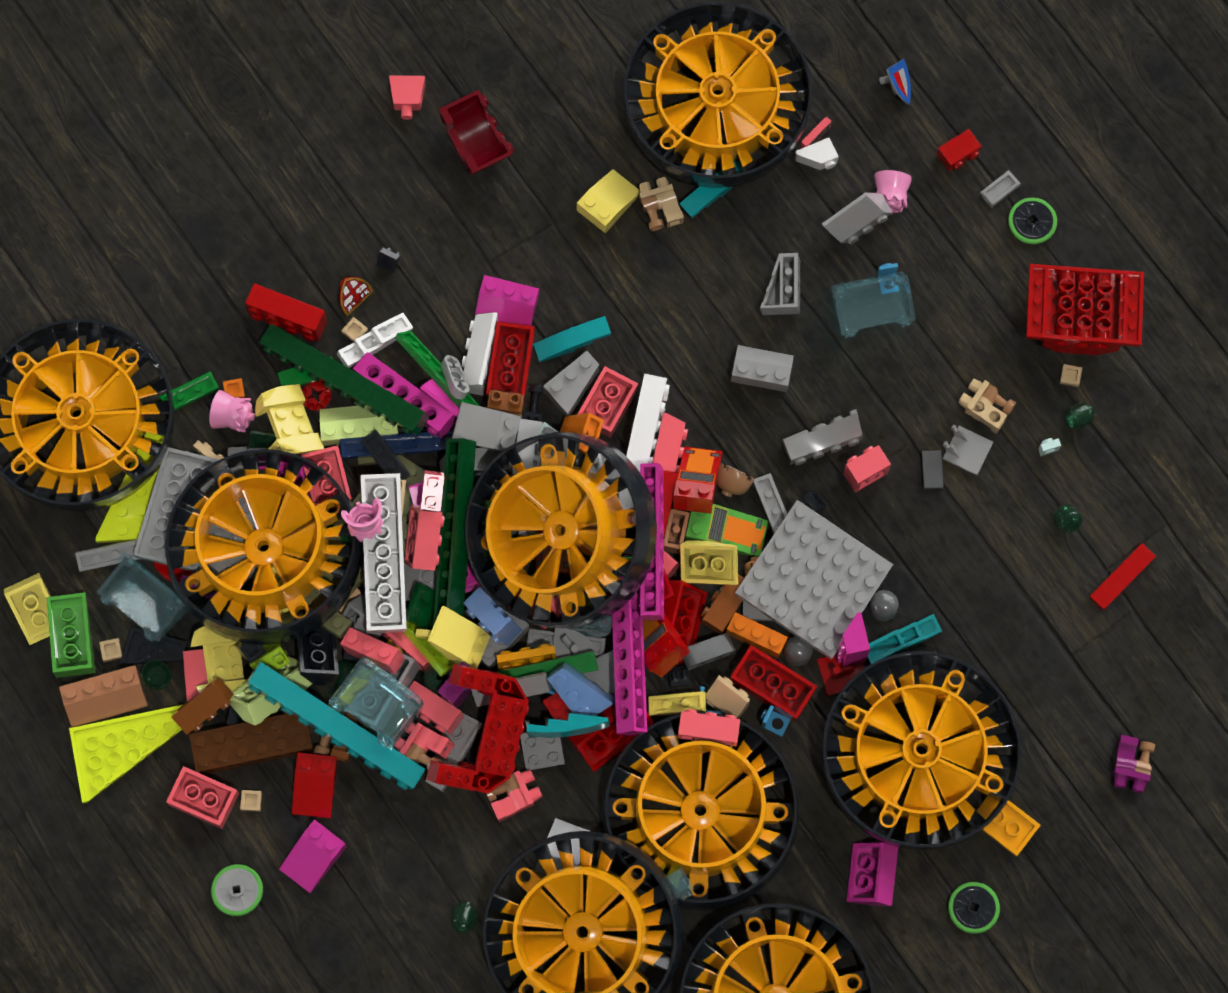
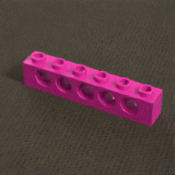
[353,352,456,438]

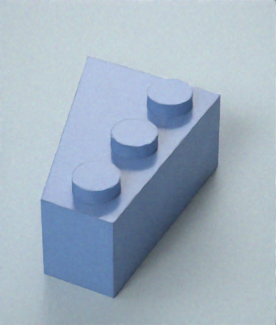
[463,587,523,647]
[547,662,615,716]

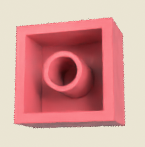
[843,445,891,493]

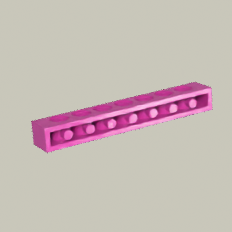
[640,463,664,621]
[612,576,647,735]

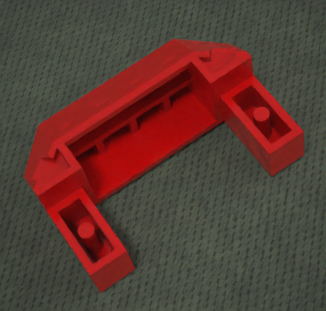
[426,664,529,794]

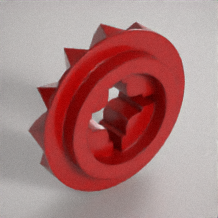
[302,381,331,411]

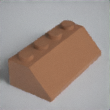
[59,665,148,728]

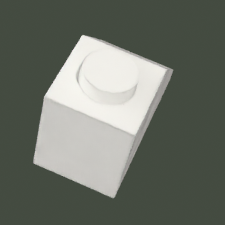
[794,138,839,170]

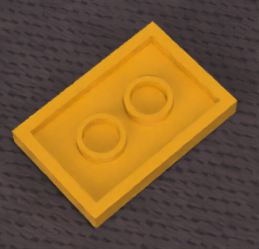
[496,644,556,670]
[977,789,1040,857]

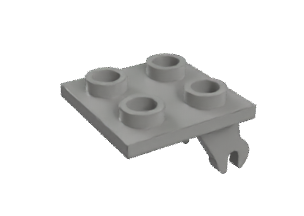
[943,425,993,476]
[520,717,565,771]

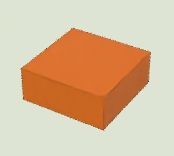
[223,378,245,398]

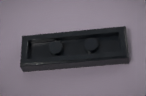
[361,430,411,480]

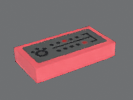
[800,117,831,149]

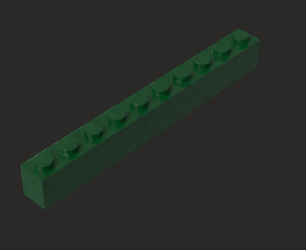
[259,324,430,436]
[432,438,476,629]

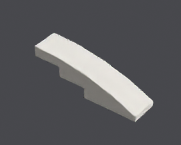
[337,313,413,368]

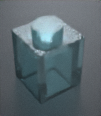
[665,868,694,900]

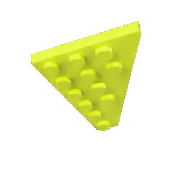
[96,432,165,543]
[69,704,184,804]

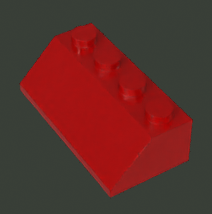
[664,580,707,665]
[567,700,655,772]

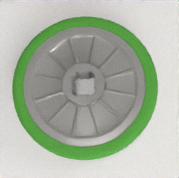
[211,864,263,916]

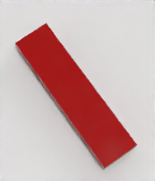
[1089,543,1156,610]

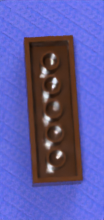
[189,714,314,775]

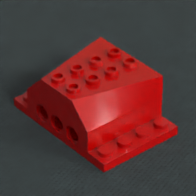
[1026,264,1144,355]

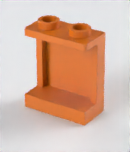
[560,413,604,454]

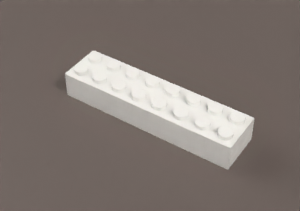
[619,374,670,533]
[361,473,406,633]

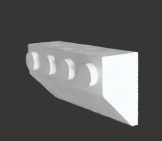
[462,312,498,396]

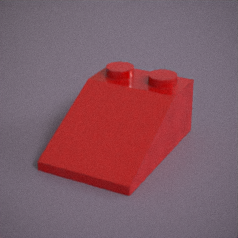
[292,753,338,819]

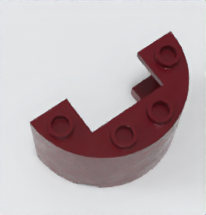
[439,90,515,175]

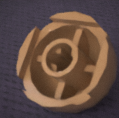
[717,463,754,497]

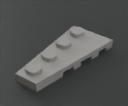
[426,713,484,792]

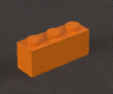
[726,612,788,658]

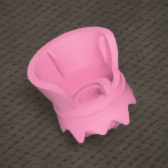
[874,170,912,215]
[209,390,255,432]
[341,498,384,542]

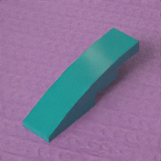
[679,159,744,219]
[533,316,611,362]
[868,614,942,664]
[527,713,610,738]

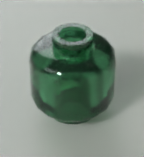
[1065,401,1095,430]
[1054,505,1082,533]
[451,902,478,933]

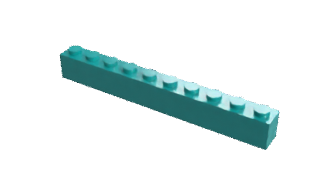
[246,662,425,790]

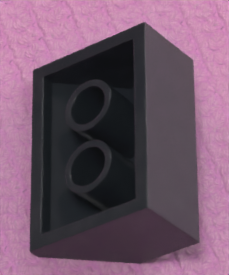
[297,626,339,686]

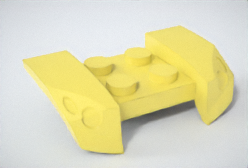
[255,384,324,455]
[191,621,248,692]

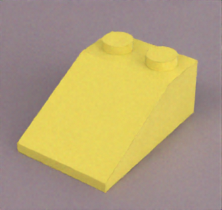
[577,169,640,233]
[680,540,738,585]
[4,573,51,645]
[427,606,490,669]

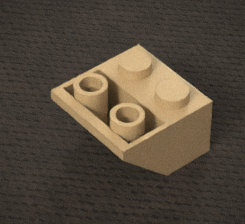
[706,675,750,719]

